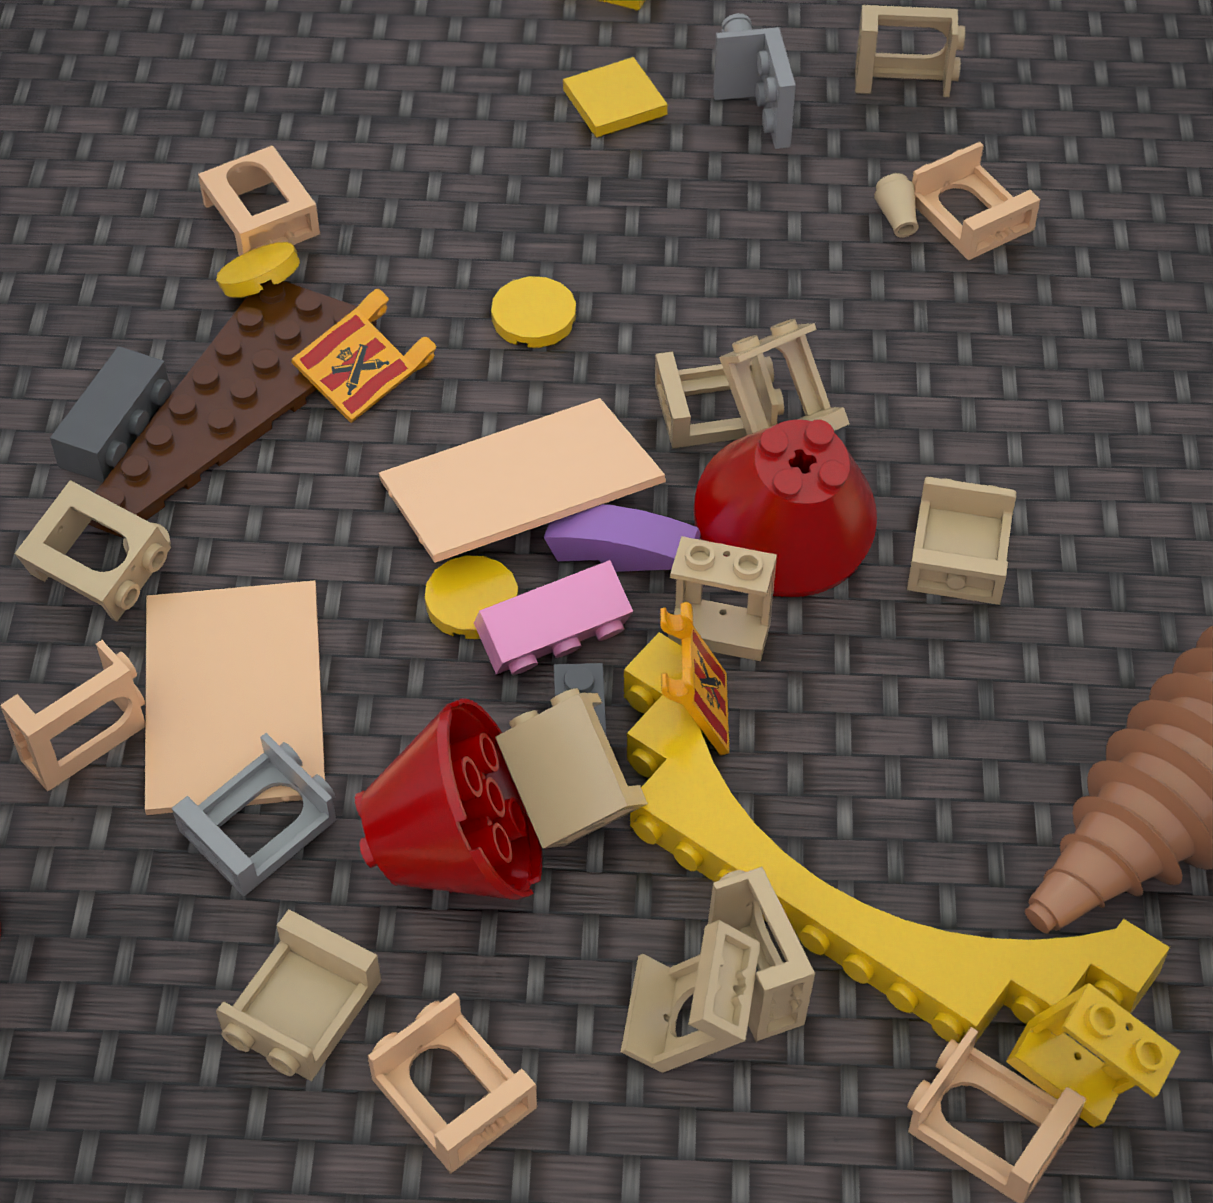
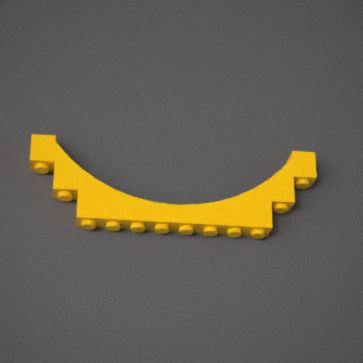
[624,632,1170,1043]

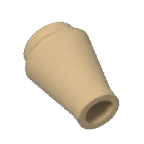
[874,173,919,237]

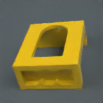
[1006,983,1180,1128]

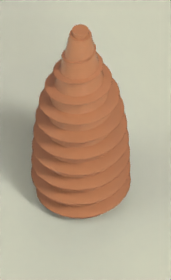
[1025,626,1213,934]

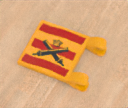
[291,289,436,423]
[660,602,730,756]

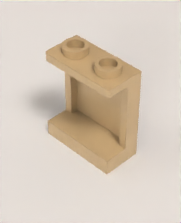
[907,477,1017,605]
[495,688,648,849]
[216,909,381,1081]

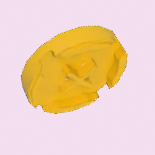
[216,242,300,297]
[491,276,576,348]
[425,555,518,639]

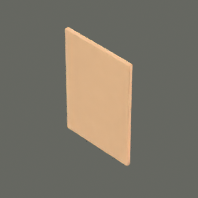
[379,398,666,563]
[145,581,325,815]

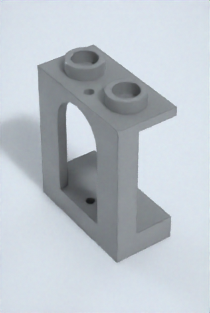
[172,733,337,897]

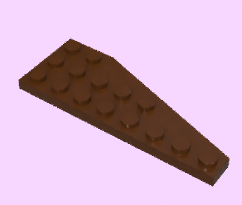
[88,279,377,538]

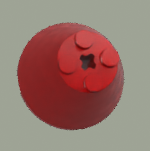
[693,419,877,597]
[355,699,542,900]

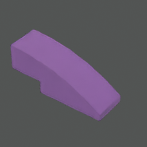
[544,504,701,572]

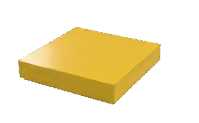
[563,57,668,137]

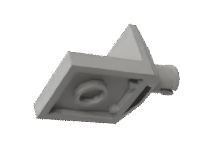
[713,13,796,149]

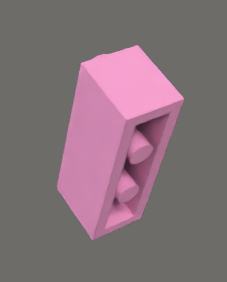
[474,560,633,675]

